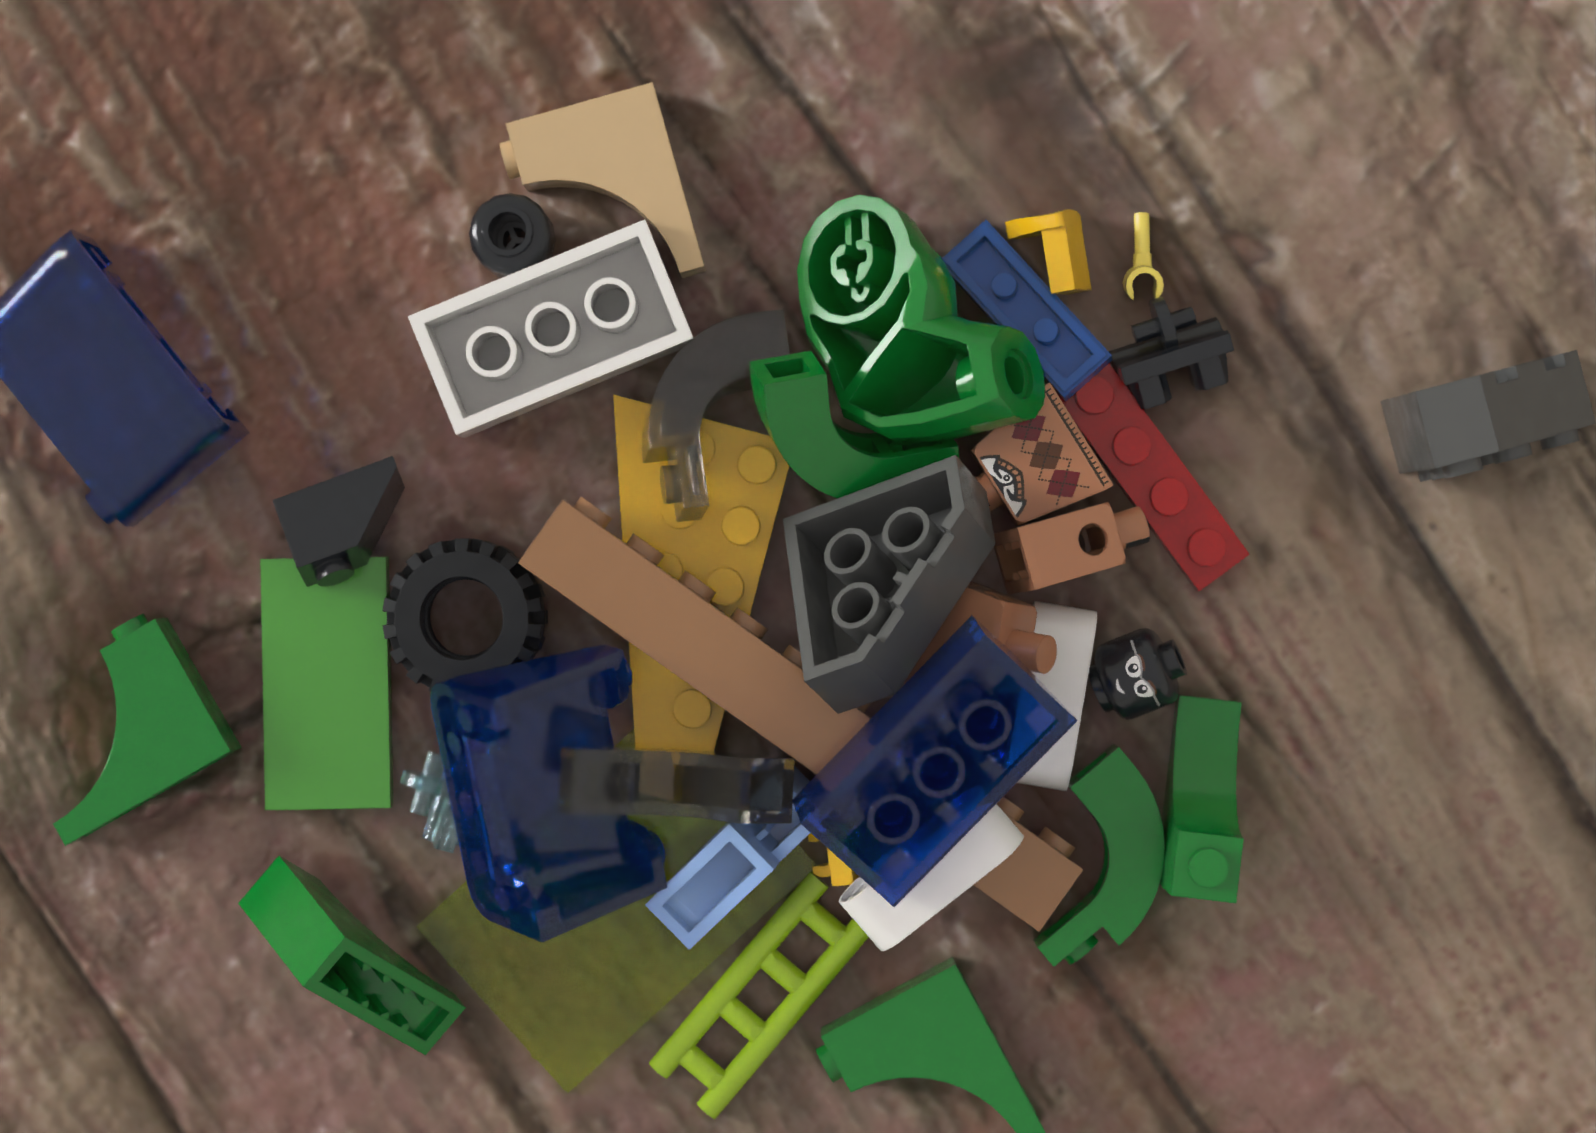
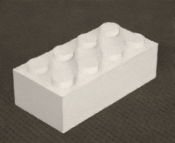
[408,219,696,438]

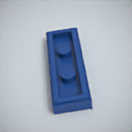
[942,220,1113,402]

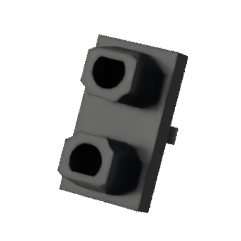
[1108,297,1234,410]

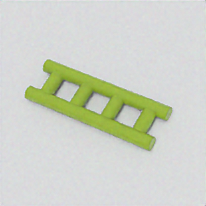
[649,871,869,1119]

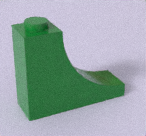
[53,613,242,846]
[1159,694,1244,903]
[238,856,466,1055]
[816,957,1046,1133]

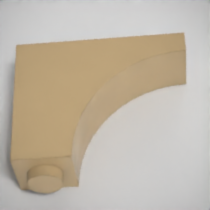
[499,82,706,278]

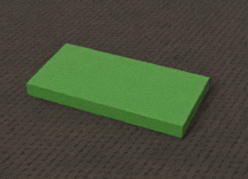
[260,557,393,810]

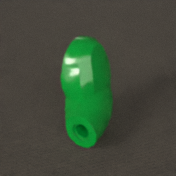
[797,195,1045,443]

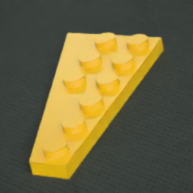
[613,394,790,808]

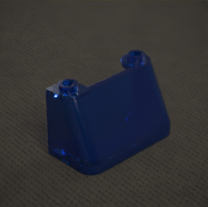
[0,229,250,527]
[430,645,667,943]

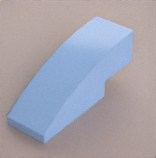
[645,762,834,950]

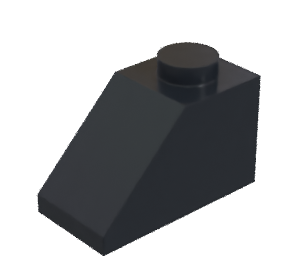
[272,456,405,587]

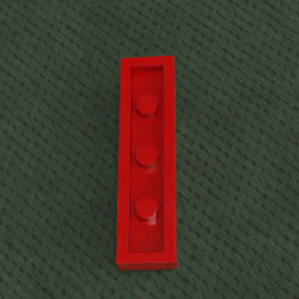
[1056,363,1250,592]

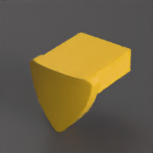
[1005,209,1092,295]

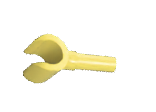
[1123,212,1164,300]

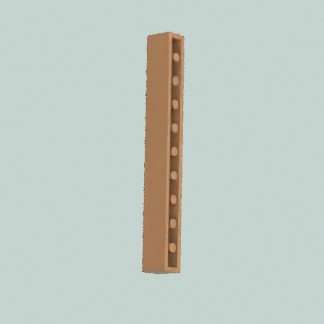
[518,496,1083,932]

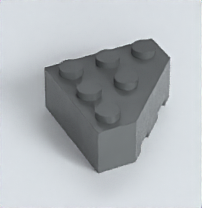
[1381,350,1596,482]
[783,455,996,714]

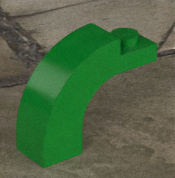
[749,351,959,499]
[1033,743,1165,967]

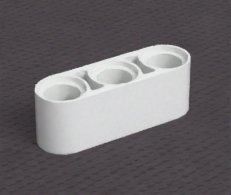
[1004,601,1097,791]
[838,786,1024,951]

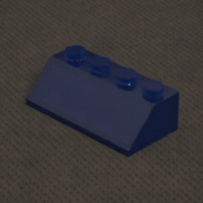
[792,615,1077,907]

